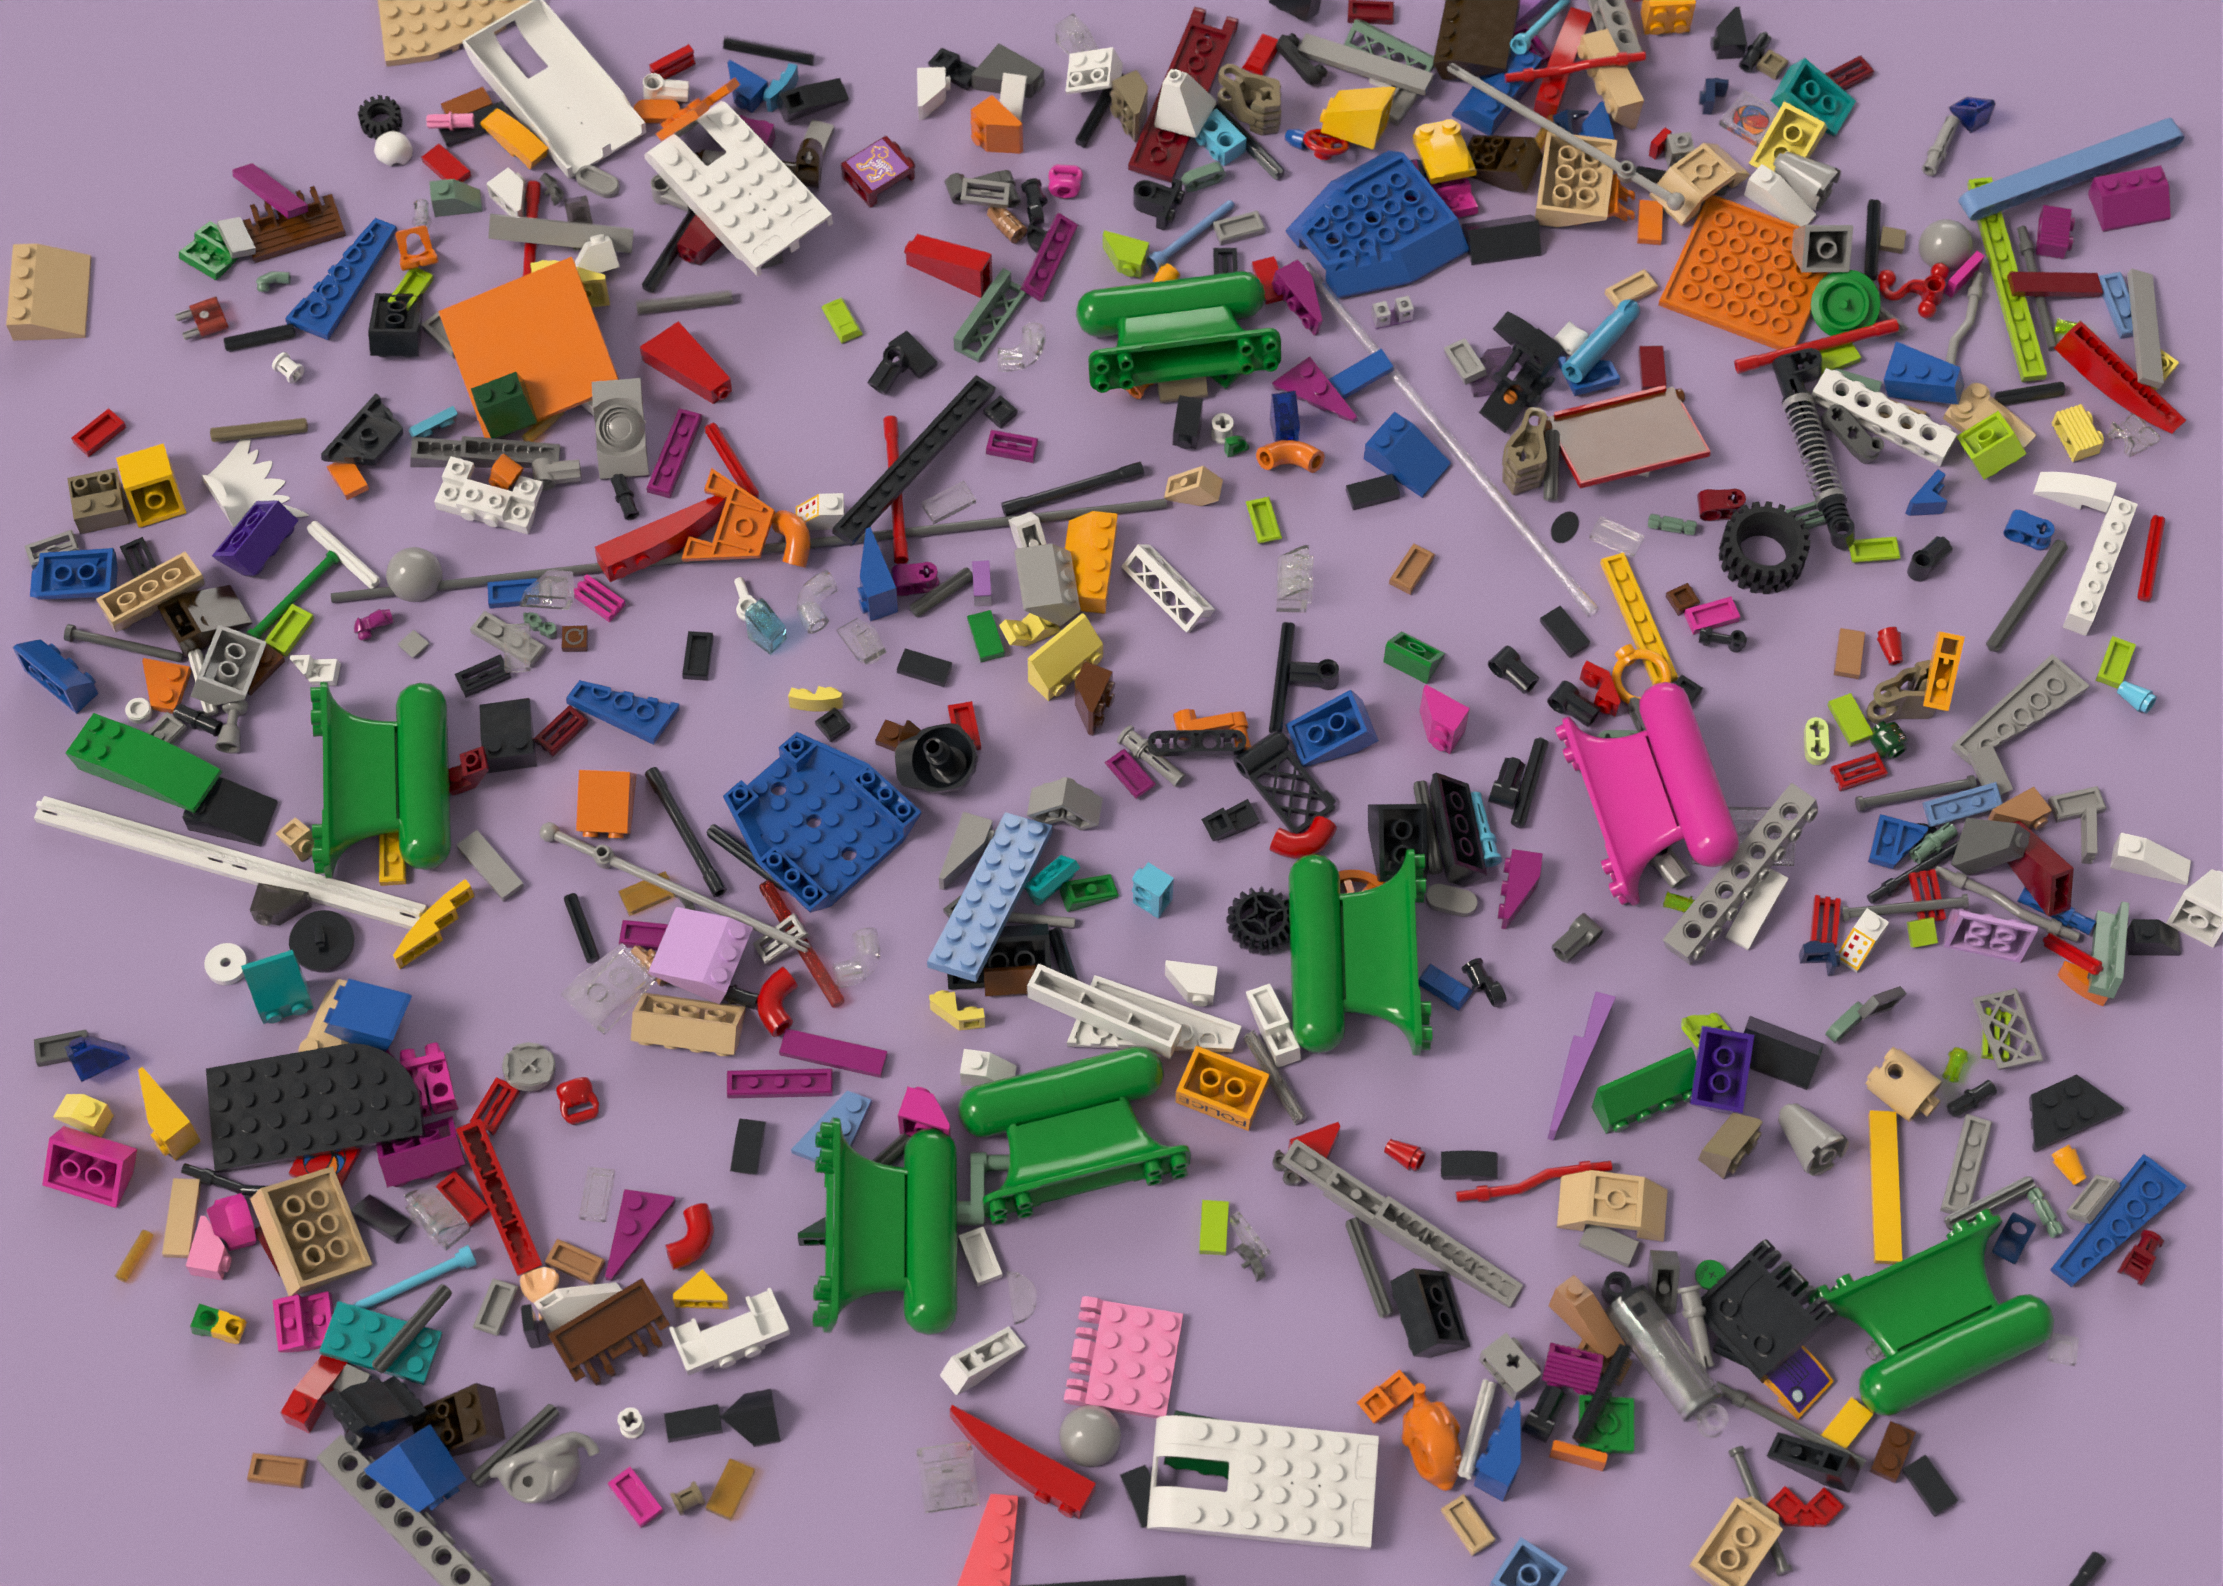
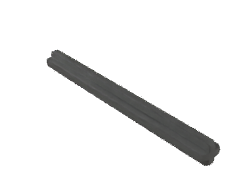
[1986,539,2068,652]

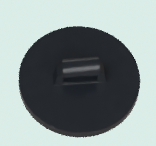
[289,910,355,971]

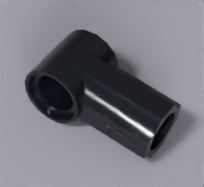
[867,345,910,395]
[1907,536,1953,582]
[1488,645,1539,694]
[1290,659,1339,690]
[1547,680,1601,727]
[1488,757,1526,809]
[1521,1384,1567,1443]

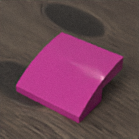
[1426,177,1478,218]
[273,1291,334,1353]

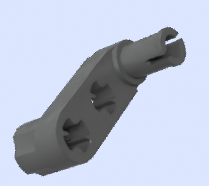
[944,170,1021,208]
[1821,404,1884,464]

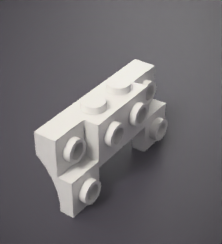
[434,457,544,535]
[669,1287,790,1376]

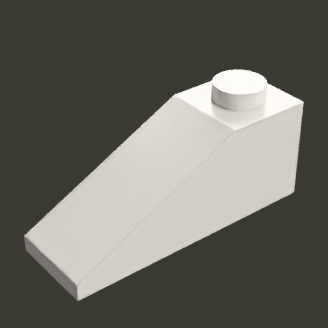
[1744,164,1816,227]
[2110,833,2191,885]
[940,1326,1026,1396]

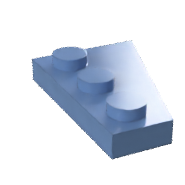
[791,1090,872,1162]

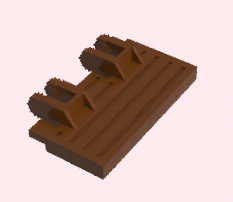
[242,186,346,263]
[548,1278,670,1386]

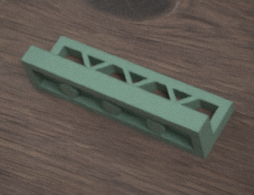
[1344,20,1435,73]
[953,268,1027,363]
[2088,901,2129,999]

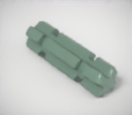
[1648,514,1697,535]
[2027,1187,2064,1238]

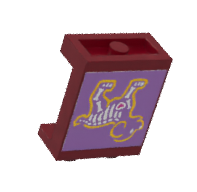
[841,136,916,208]

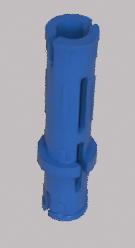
[2017,887,2096,935]

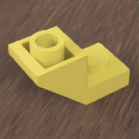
[999,613,1060,647]
[929,990,985,1031]

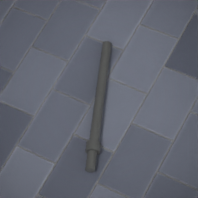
[2017,226,2057,351]
[1714,1381,1866,1469]

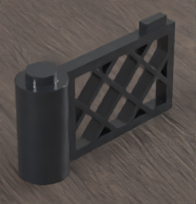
[1233,731,1336,834]

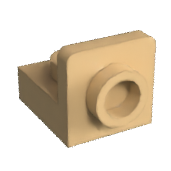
[275,817,314,862]

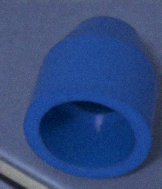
[1285,129,1307,150]

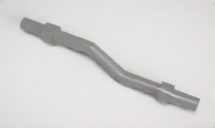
[1946,272,1983,366]
[1935,865,2080,942]

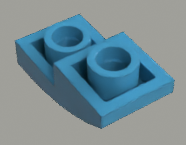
[763,63,799,112]

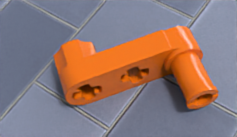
[1173,709,1251,752]

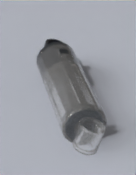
[1601,1271,1729,1438]

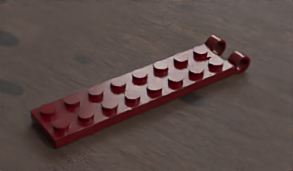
[1128,6,1239,183]

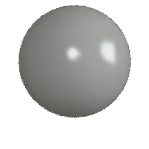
[1919,219,1973,271]
[386,547,443,602]
[1059,1405,1121,1467]

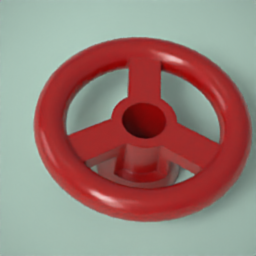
[1303,129,1349,160]

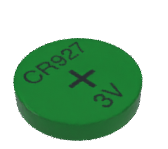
[1695,1260,1726,1290]

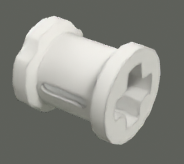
[272,352,305,384]
[1211,413,1234,444]
[617,1408,645,1439]

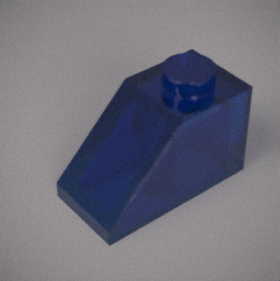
[1269,391,1300,442]
[65,1035,130,1082]

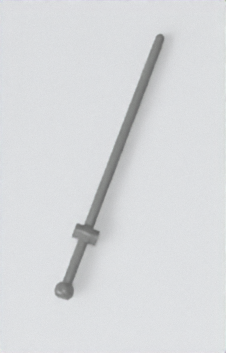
[1447,63,1685,211]
[539,822,810,952]

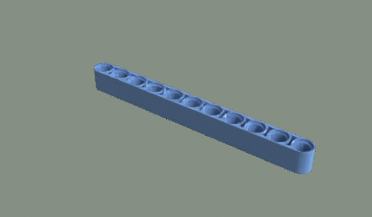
[1958,118,2185,221]

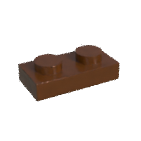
[247,644,285,696]
[1869,1421,1916,1483]

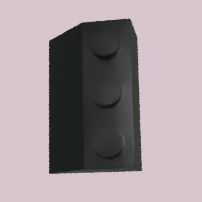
[1390,1268,1470,1358]

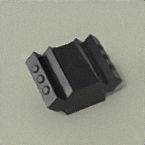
[321,1375,430,1451]

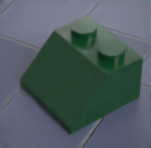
[471,372,538,439]

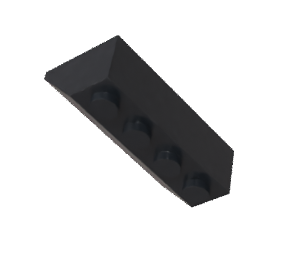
[1430,772,1487,887]
[947,923,1051,990]

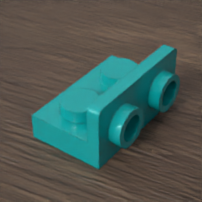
[1024,855,1080,906]

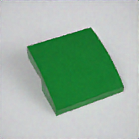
[179,221,239,281]

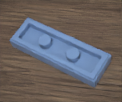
[2099,272,2133,339]
[1922,782,2003,827]

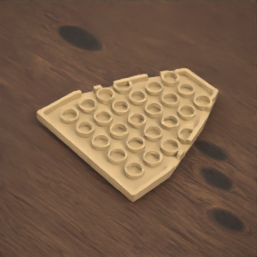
[378,0,531,67]

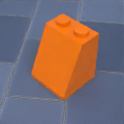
[576,770,637,838]

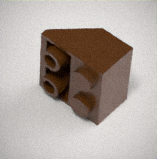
[1075,661,1115,736]

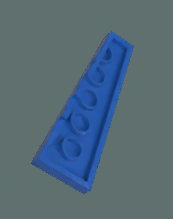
[285,218,397,340]
[2050,1154,2187,1287]

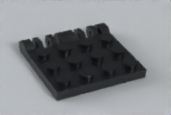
[1701,1239,1838,1383]

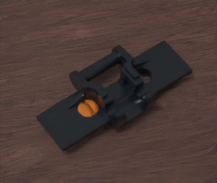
[1478,328,1564,433]

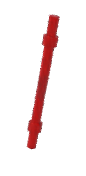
[1505,51,1646,83]
[1456,1160,1612,1202]

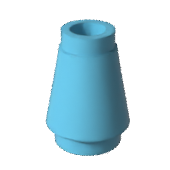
[2117,681,2157,713]

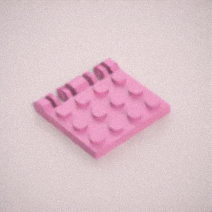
[1063,1296,1183,1419]

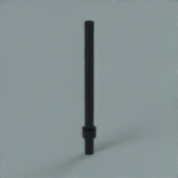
[1867,840,1959,904]

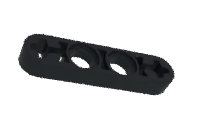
[1147,730,1246,756]

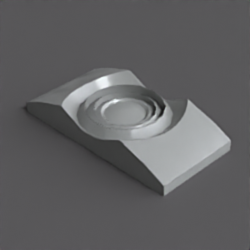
[592,378,649,479]

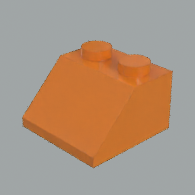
[970,95,1023,154]

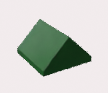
[1383,631,1445,684]

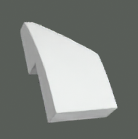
[290,655,341,686]

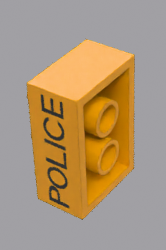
[1175,1046,1270,1131]

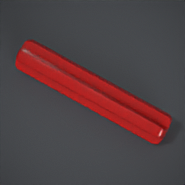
[2043,933,2104,975]

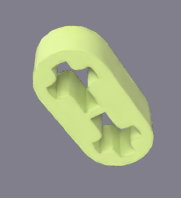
[1804,717,1830,765]

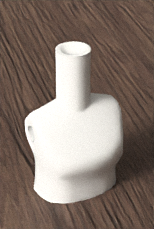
[1553,321,1589,355]

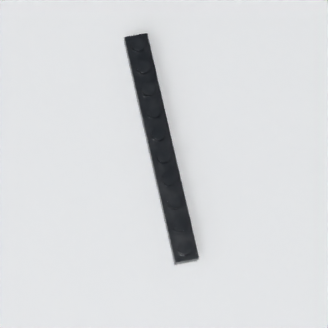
[832,375,996,546]

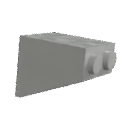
[1792,225,1853,272]

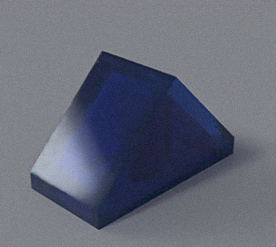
[1949,97,1995,134]

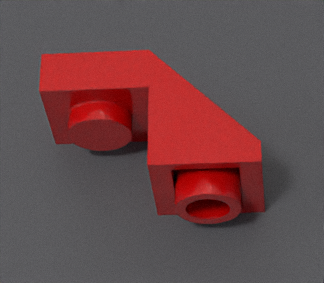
[1579,660,1621,717]

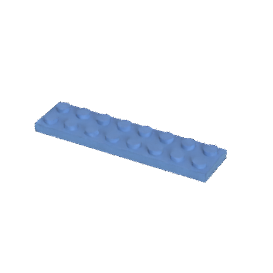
[927,812,1053,982]

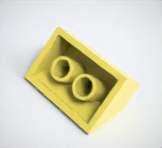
[1028,613,1103,701]

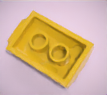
[1413,119,1476,184]

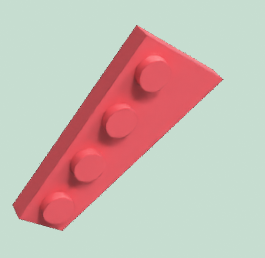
[957,1494,1018,1586]

